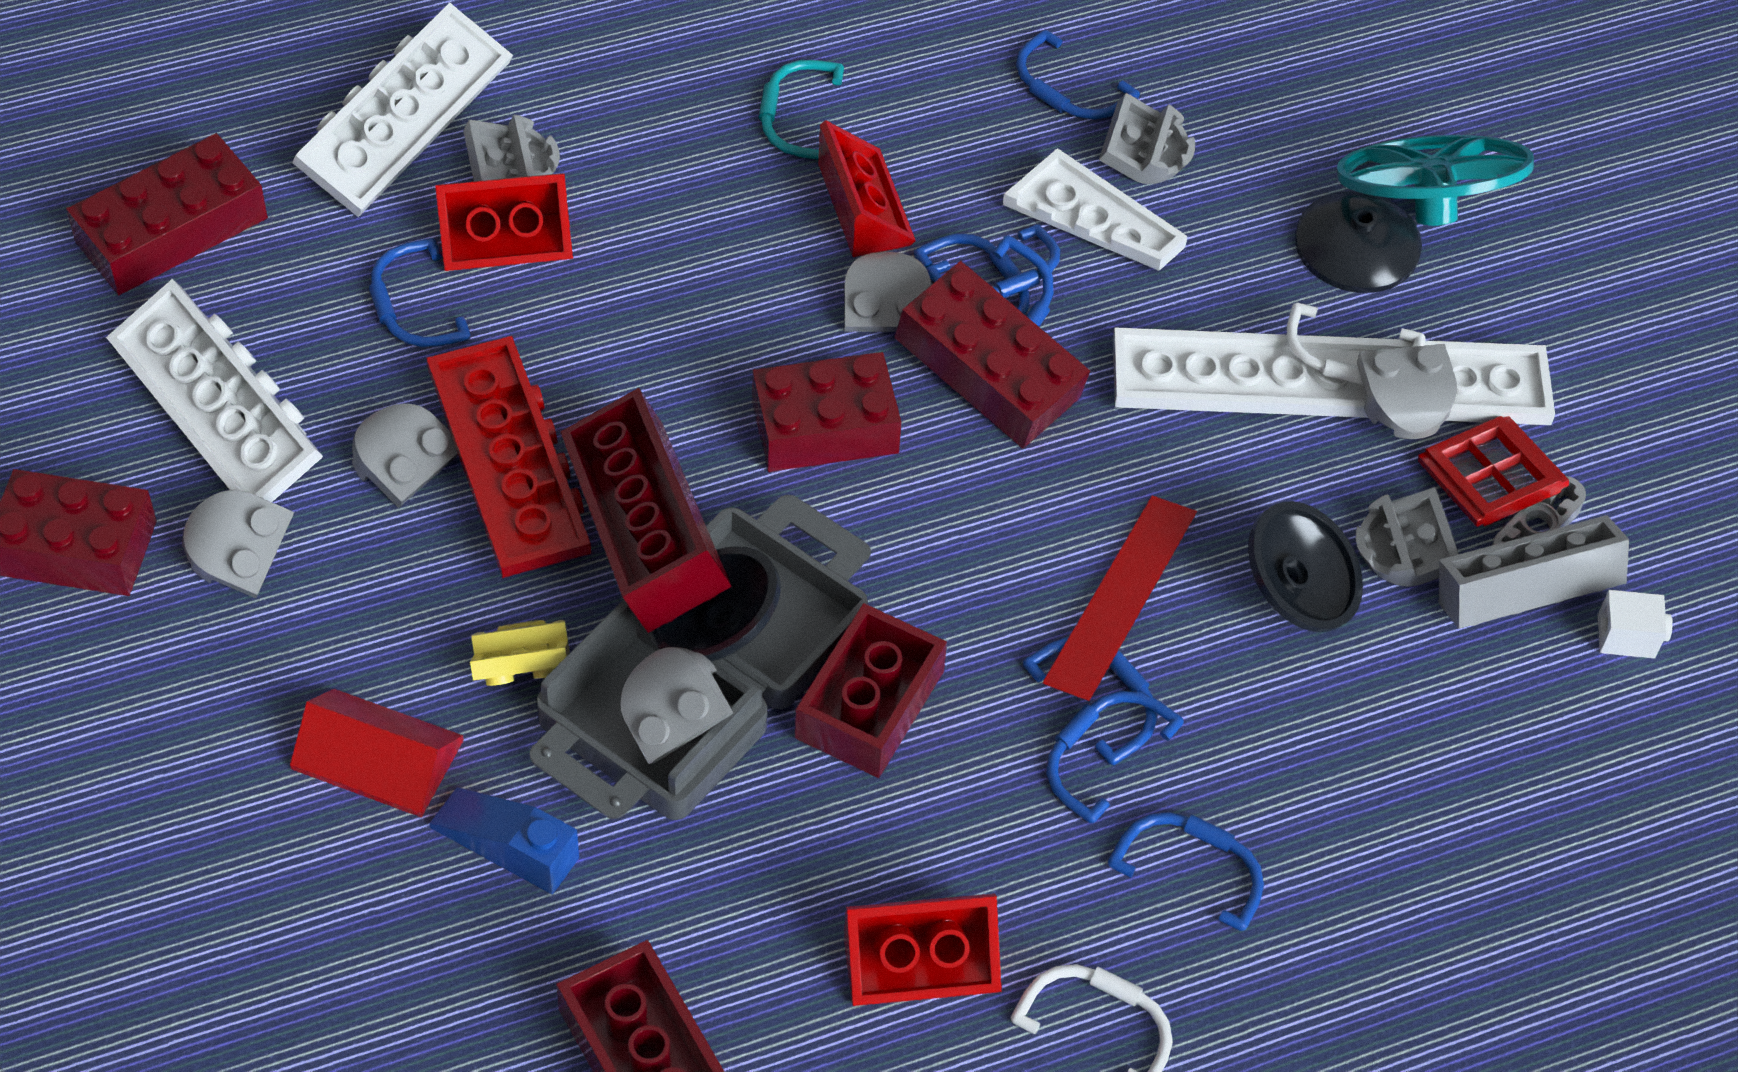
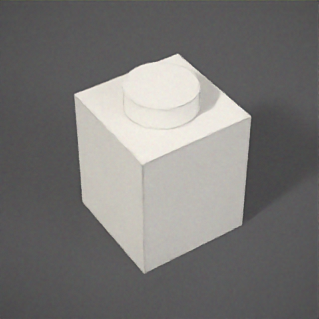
[1598,590,1672,658]

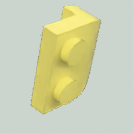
[470,620,570,686]

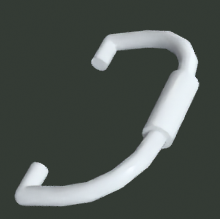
[1287,303,1425,385]
[1011,964,1173,1072]

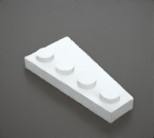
[1003,148,1187,271]

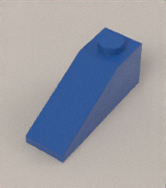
[429,787,579,895]

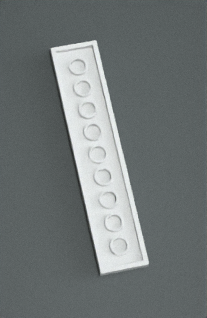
[1113,328,1555,425]

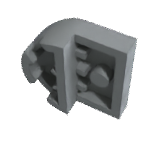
[1099,93,1195,184]
[463,114,560,181]
[844,252,931,332]
[1357,344,1457,439]
[352,404,458,508]
[1356,487,1459,587]
[182,490,294,598]
[620,647,733,764]

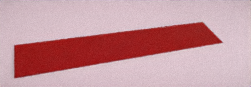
[1042,495,1198,701]

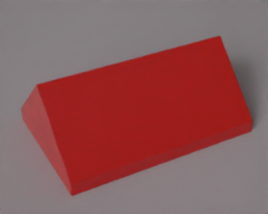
[818,120,916,257]
[435,173,573,271]
[290,689,464,818]
[844,893,1002,1006]

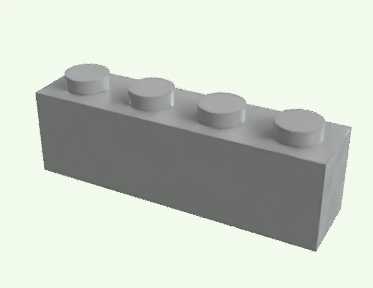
[1439,515,1629,629]

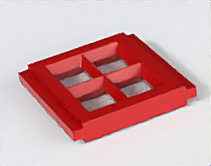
[1418,416,1569,527]

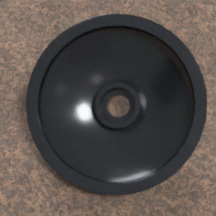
[1295,191,1422,293]
[1248,501,1363,632]
[649,546,781,662]

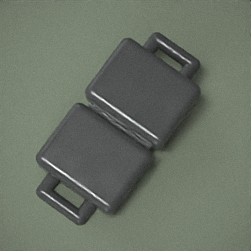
[530,495,871,820]

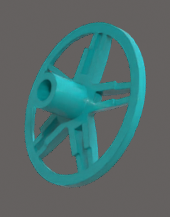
[1337,135,1534,226]

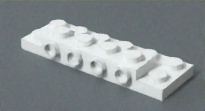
[292,3,513,217]
[106,279,323,502]

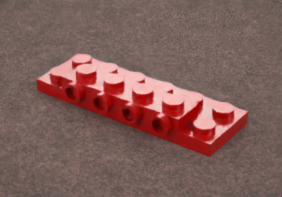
[426,336,591,578]

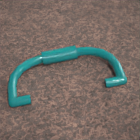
[759,60,844,160]

